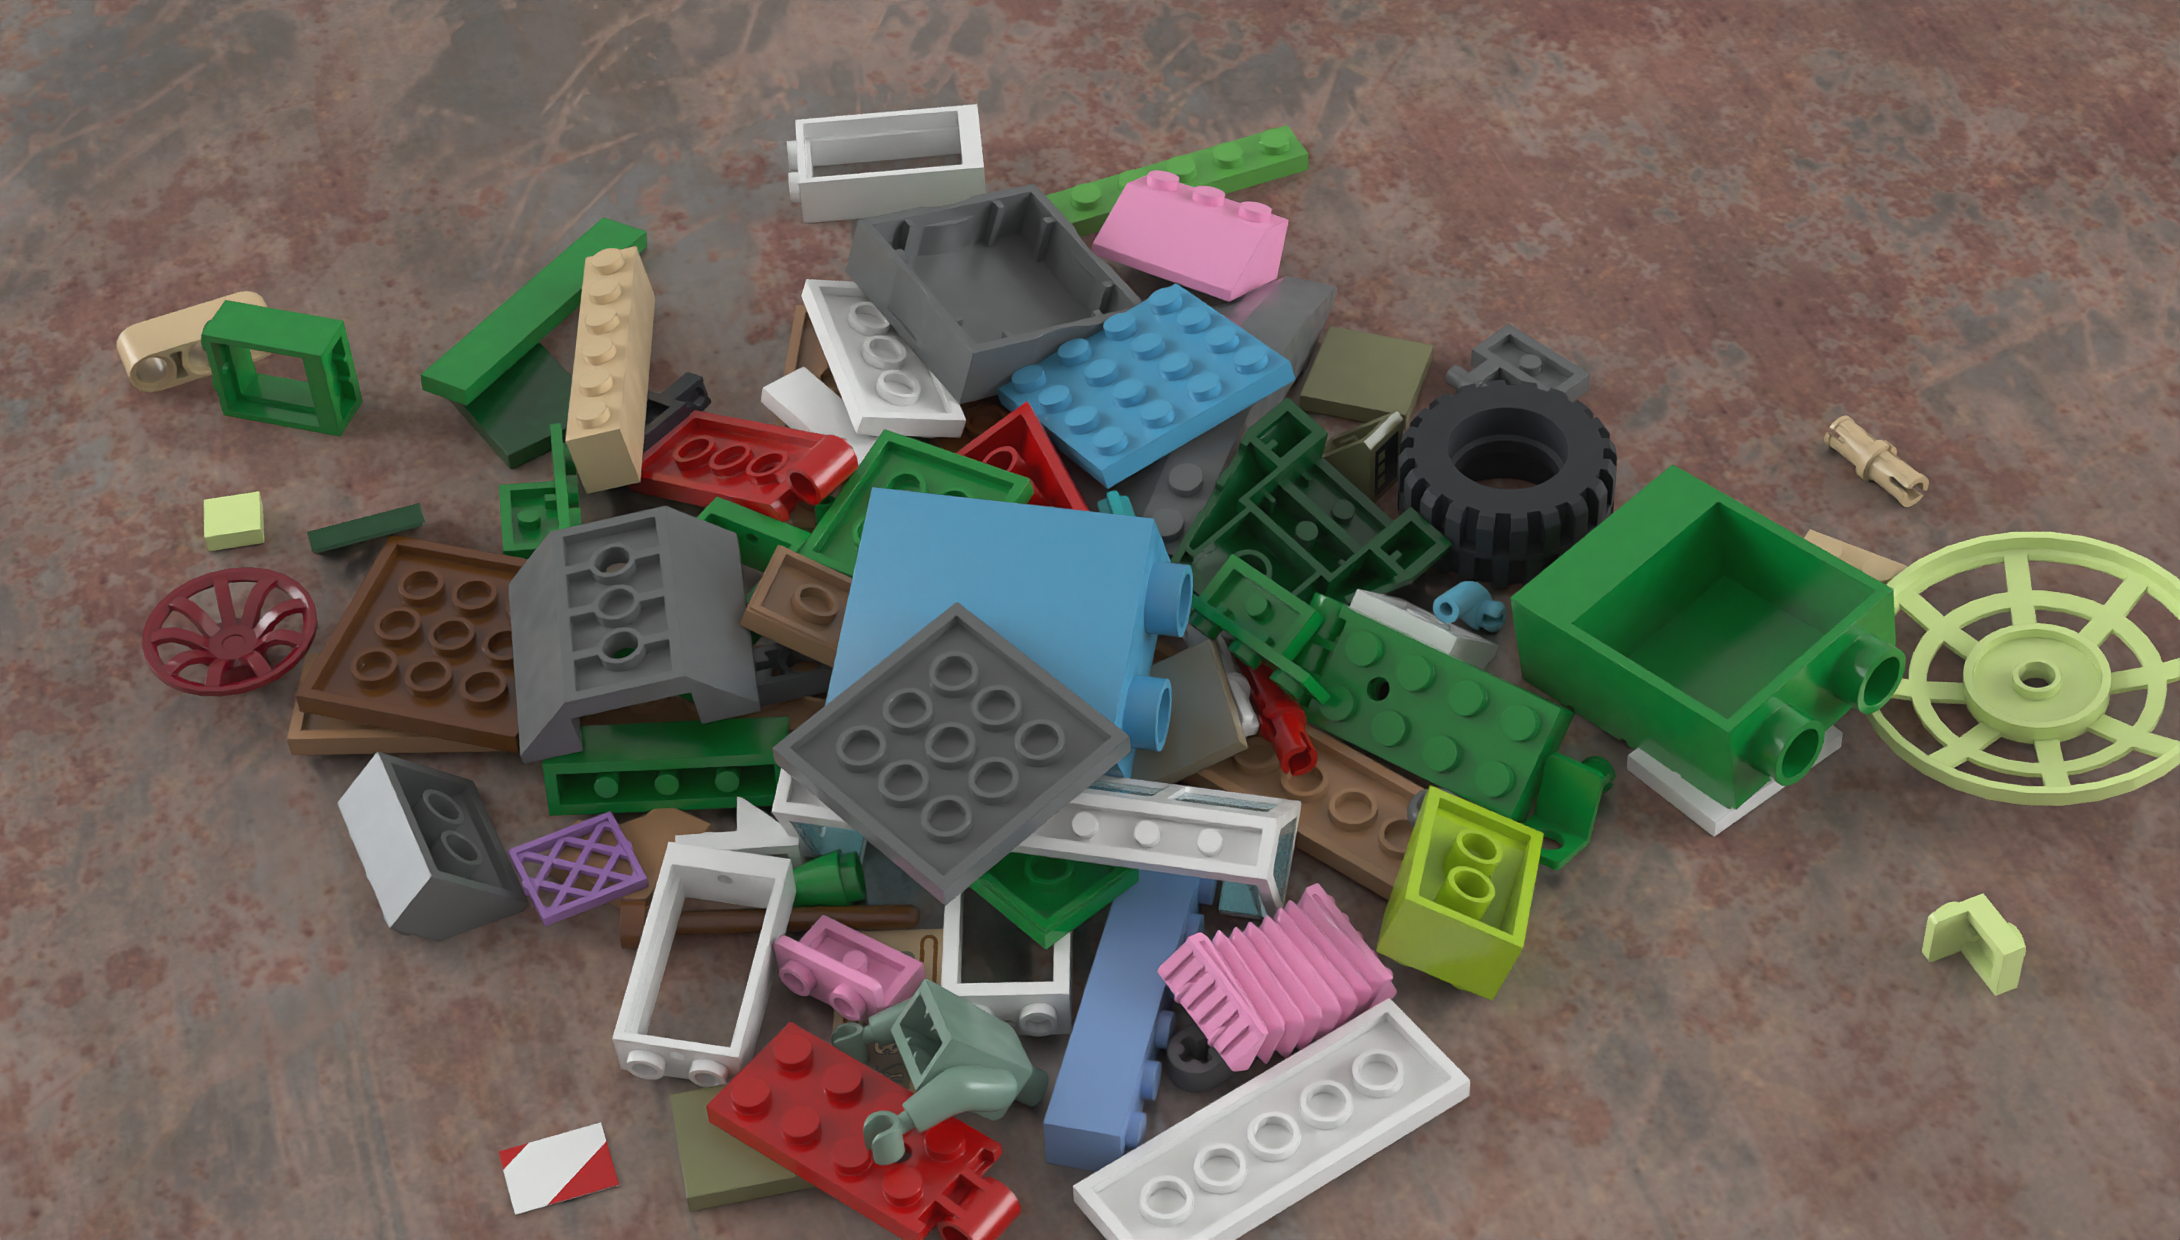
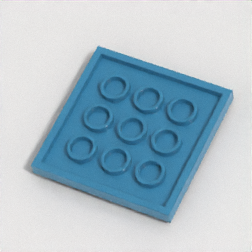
[998,283,1295,488]

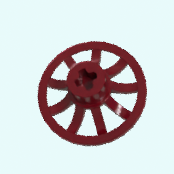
[142,567,318,697]

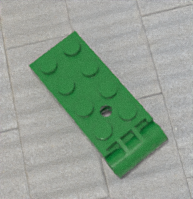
[1291,592,1575,823]

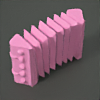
[1157,883,1397,1071]

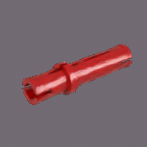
[1231,642,1318,776]

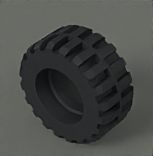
[1397,380,1617,589]

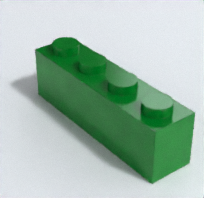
[542,716,791,816]

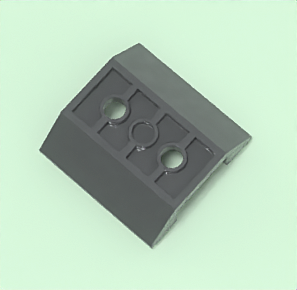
[508,506,761,764]

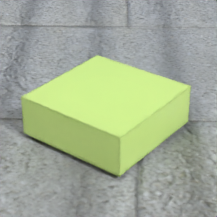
[204,491,264,551]

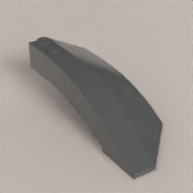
[1067,276,1337,560]

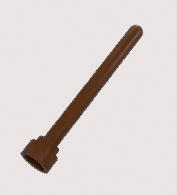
[620,899,920,949]

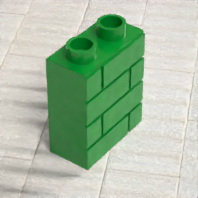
[1510,464,1906,810]

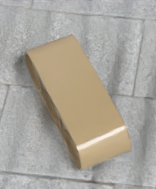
[117,291,272,393]

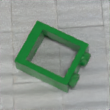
[201,300,363,437]

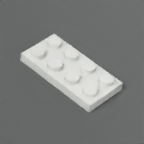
[801,279,966,438]

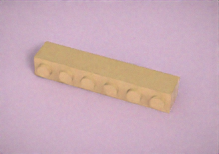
[565,246,655,494]

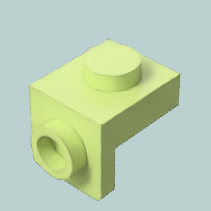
[1922,893,2026,996]

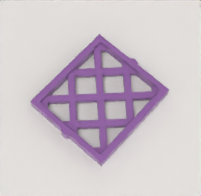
[508,811,649,927]

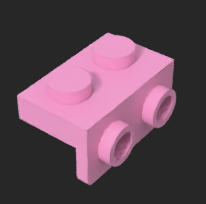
[773,915,926,1024]

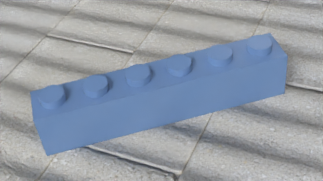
[1043,869,1218,1172]

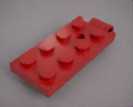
[626,410,858,522]
[706,1021,1021,1240]

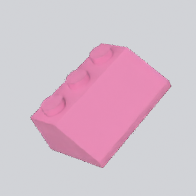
[1091,170,1289,302]

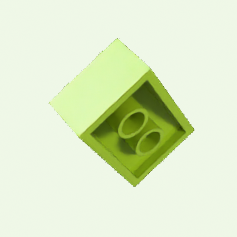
[1375,785,1544,1001]

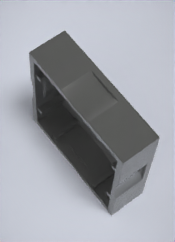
[846,184,1143,404]

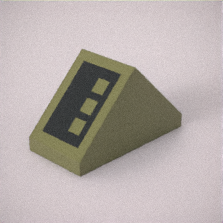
[1322,410,1403,503]

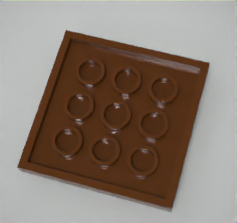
[295,535,528,754]

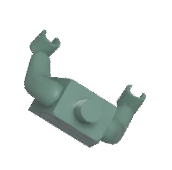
[831,978,1049,1165]

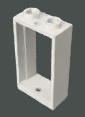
[787,104,986,224]
[612,842,796,1088]
[941,891,1073,1037]

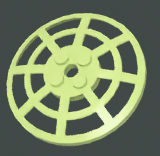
[1865,532,2180,806]

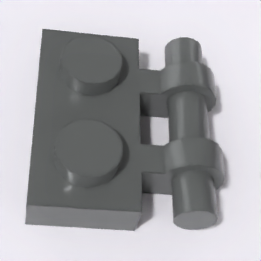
[1445,324,1590,402]

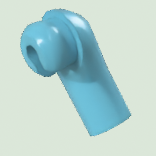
[1433,581,1507,632]

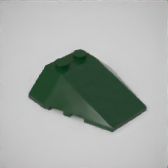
[1170,397,1452,606]

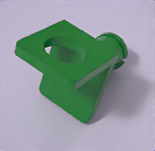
[1523,752,1616,870]

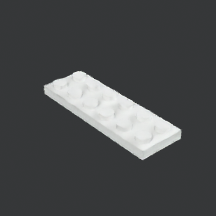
[1073,998,1470,1240]

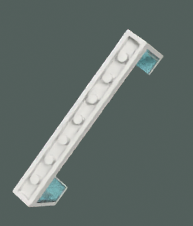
[772,768,1301,920]

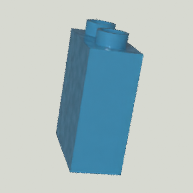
[825,487,1193,779]

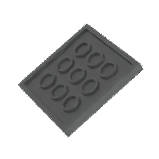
[772,602,1131,906]

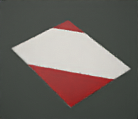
[498,1123,619,1215]

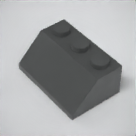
[337,751,529,941]

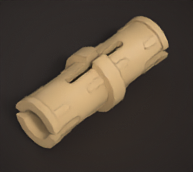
[1824,415,1929,507]

